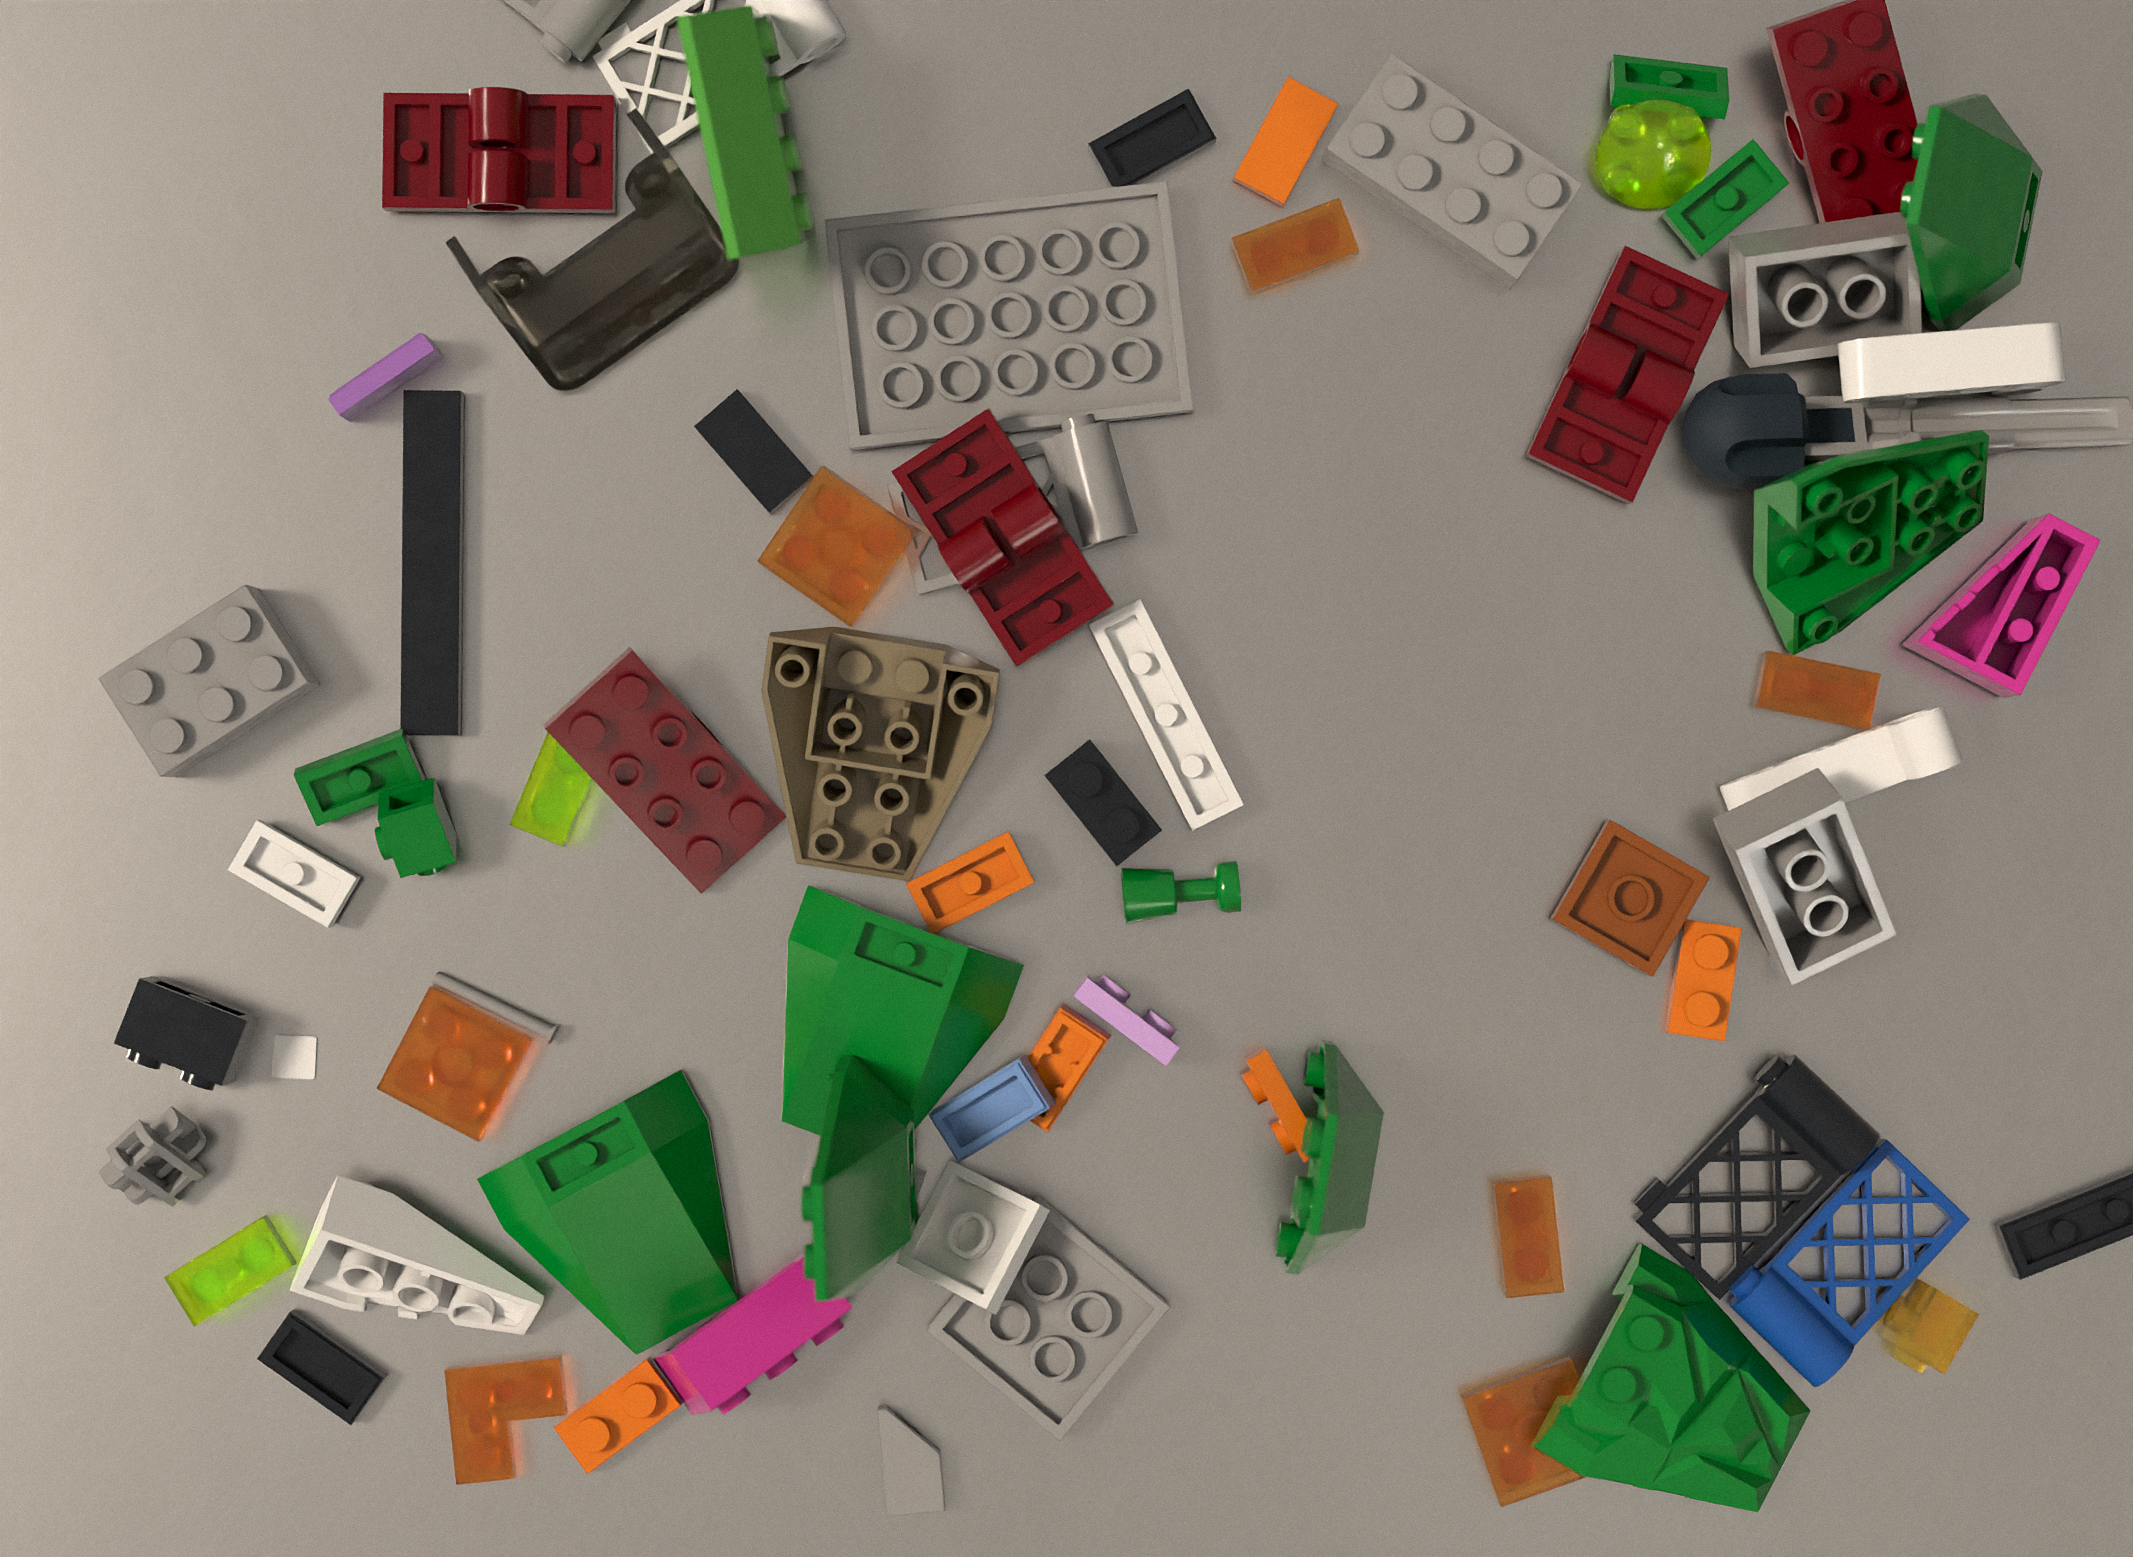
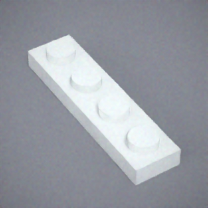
[1089,599,1244,831]

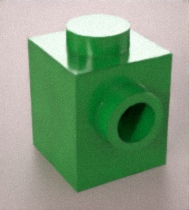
[375,777,457,878]

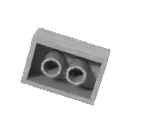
[1728,212,1922,368]
[98,584,321,777]
[1712,768,1897,986]

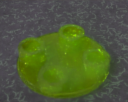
[1596,100,1712,209]

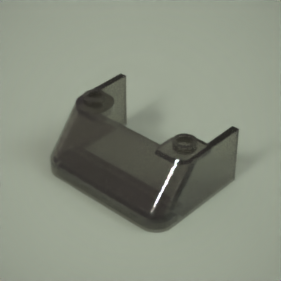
[445,108,739,391]

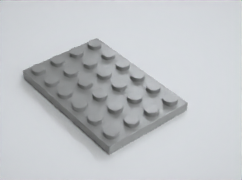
[824,181,1193,450]

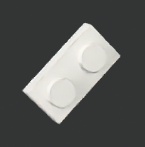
[228,820,361,928]

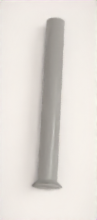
[432,972,559,1045]

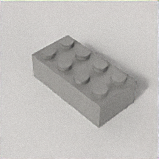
[1322,53,1583,289]

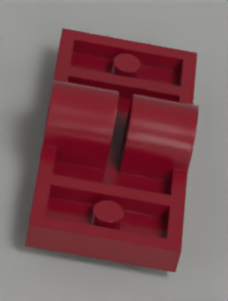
[1766,0,1918,223]
[382,87,616,213]
[1526,246,1729,504]
[891,408,1115,667]
[543,647,786,894]

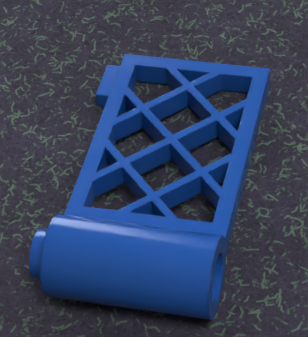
[1729,1139,1970,1387]

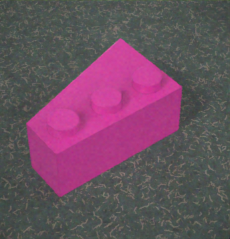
[1902,513,2101,698]
[653,1254,853,1415]

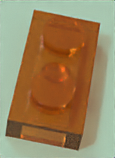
[1231,197,1360,294]
[1753,651,1881,731]
[1492,1175,1564,1298]

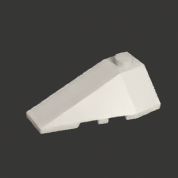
[290,1174,544,1335]

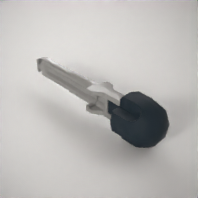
[1682,373,2133,489]

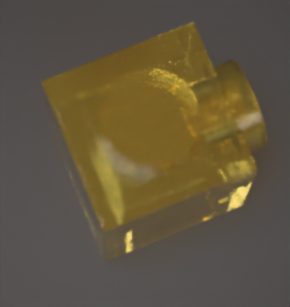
[1882,1278,1979,1375]

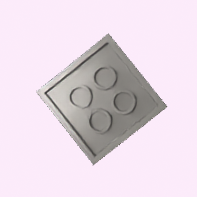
[926,1195,1170,1441]

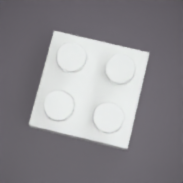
[896,1160,1050,1315]

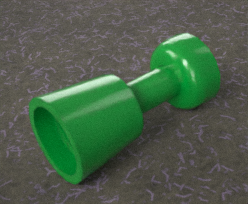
[1121,861,1241,925]

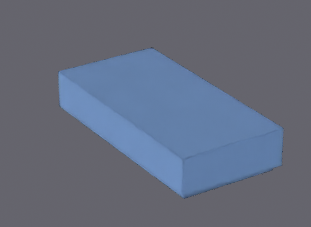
[928,1054,1056,1163]

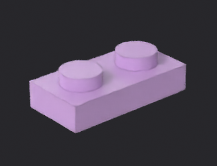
[1073,974,1180,1066]

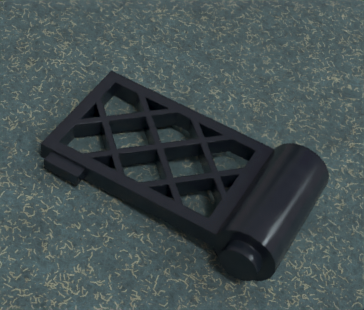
[1634,1055,1880,1300]

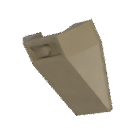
[761,627,1000,881]

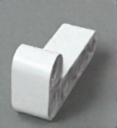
[1837,323,2066,403]
[1719,706,1964,811]

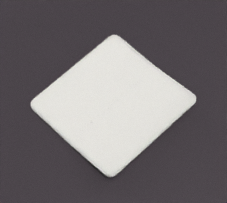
[272,1035,317,1079]

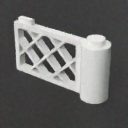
[592,0,847,156]

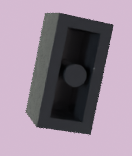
[1044,739,1162,866]
[114,976,259,1091]

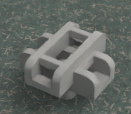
[99,1106,207,1206]

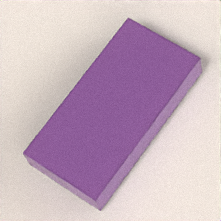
[328,333,444,421]

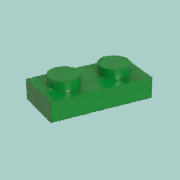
[1609,54,1730,120]
[1661,139,1789,259]
[294,728,425,826]

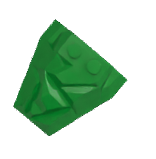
[1531,1244,1811,1512]

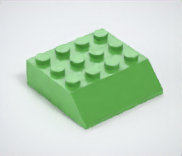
[677,5,815,260]

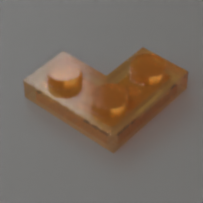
[444,1355,568,1485]

